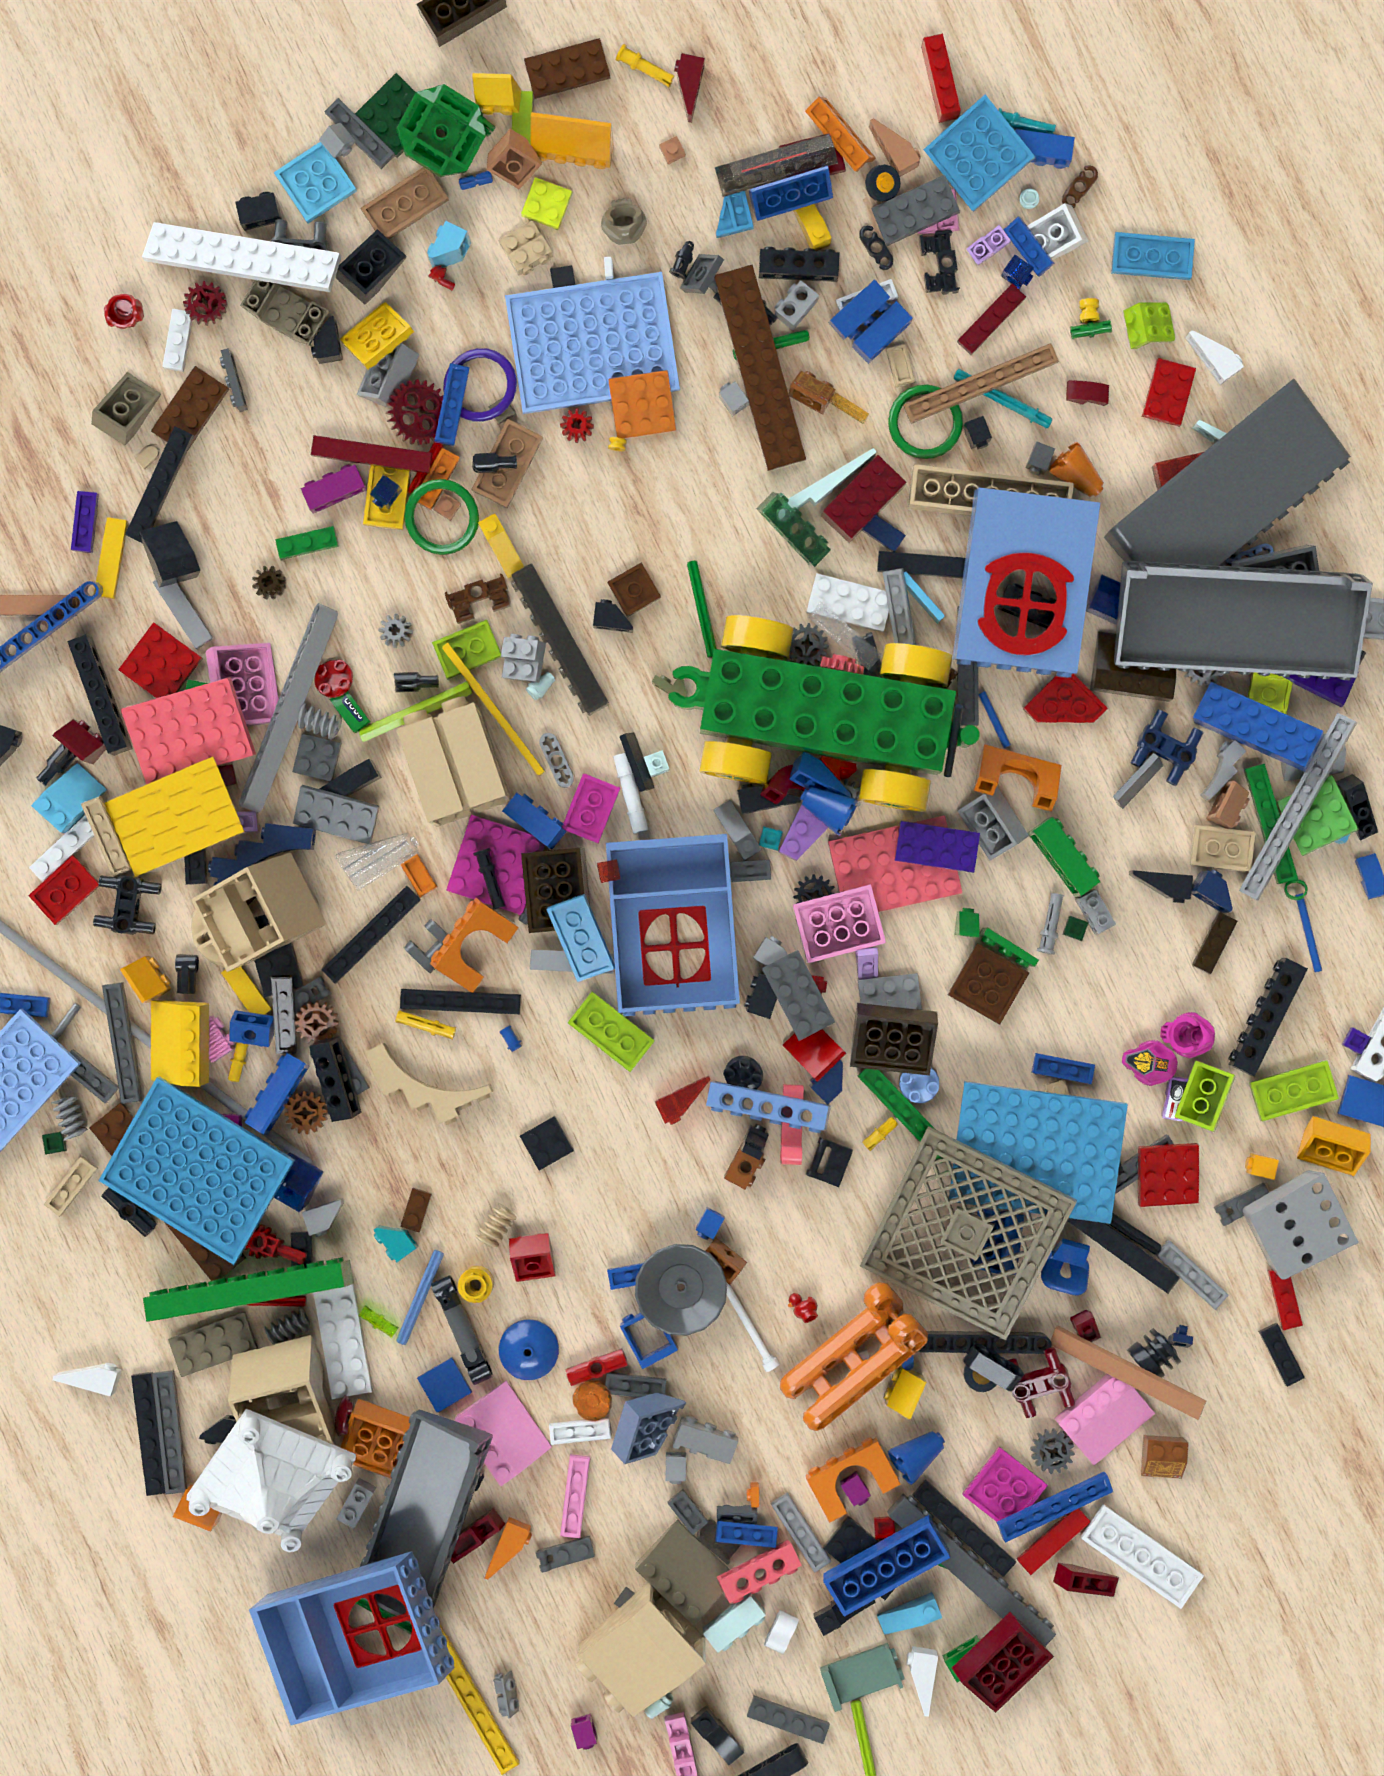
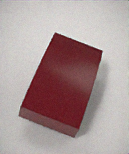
[1066,380,1109,406]

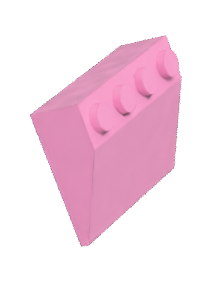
[206,643,278,727]
[793,884,886,963]
[1054,1374,1155,1465]
[455,1380,552,1487]

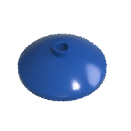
[499,1319,559,1380]

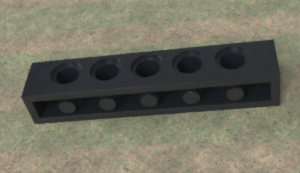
[67,634,132,756]
[1228,958,1308,1077]

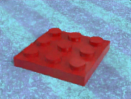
[118,622,203,698]
[1138,1143,1199,1207]

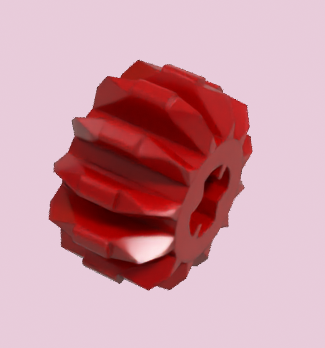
[560,408,594,443]

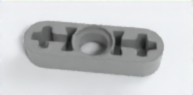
[539,733,574,788]

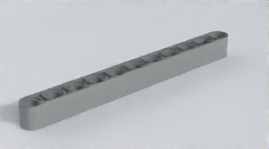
[239,603,338,813]

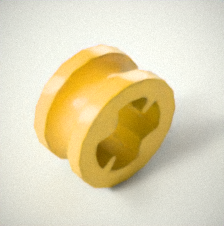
[608,437,627,452]

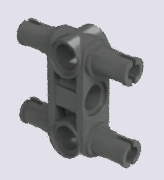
[271,219,329,251]

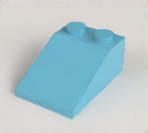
[31,763,107,833]

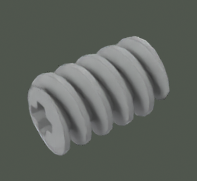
[297,703,342,740]
[51,1096,88,1141]

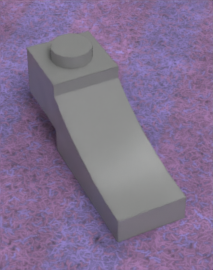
[1200,740,1246,801]

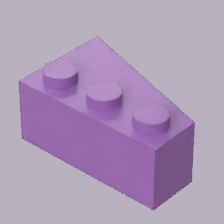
[778,804,828,861]

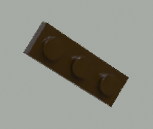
[1192,912,1238,974]

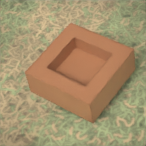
[659,136,686,164]
[433,493,461,521]

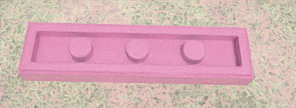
[560,1454,590,1538]

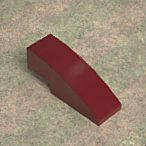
[451,1508,505,1564]

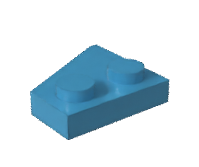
[716,189,754,238]

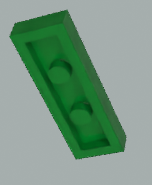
[275,526,339,560]

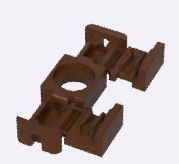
[445,573,511,624]

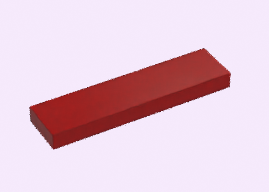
[1016,1508,1091,1575]

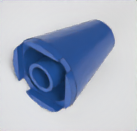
[800,787,859,836]
[888,1431,945,1485]

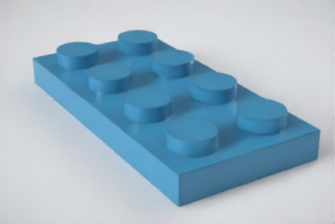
[1111,232,1195,280]
[546,894,615,982]

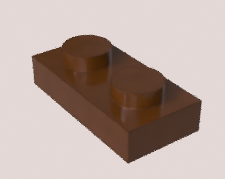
[400,1188,432,1232]

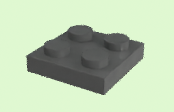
[292,734,342,781]

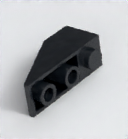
[1336,774,1378,841]

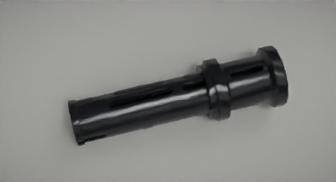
[473,848,506,910]

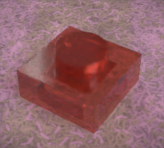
[597,859,621,883]

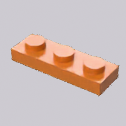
[417,448,460,511]

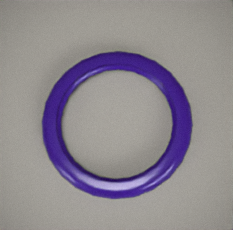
[443,348,517,422]

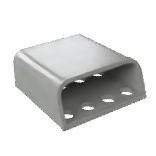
[1243,1170,1359,1279]

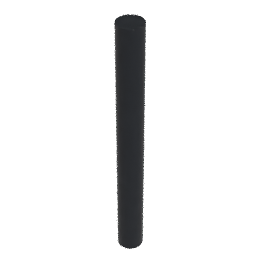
[944,704,963,777]

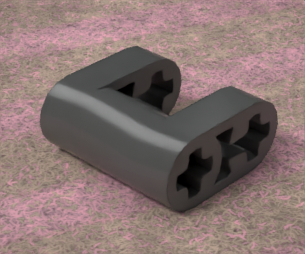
[403,919,448,974]

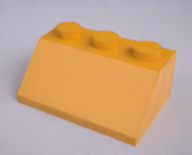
[1297,1116,1371,1176]

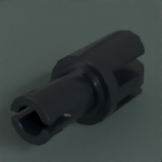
[472,452,517,473]
[394,672,439,693]
[36,743,77,786]

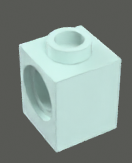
[644,750,670,778]

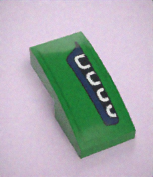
[329,691,370,734]

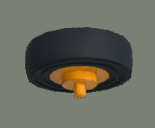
[865,164,901,202]

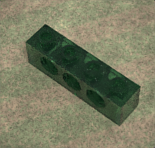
[756,492,831,567]

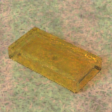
[831,392,869,424]

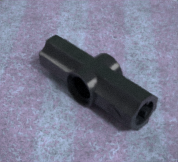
[101,1187,158,1237]

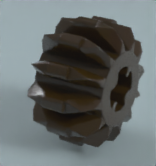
[252,566,286,600]

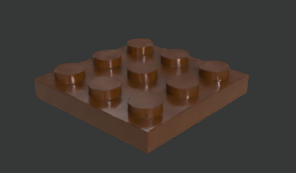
[947,943,1029,1025]

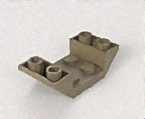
[240,280,329,346]

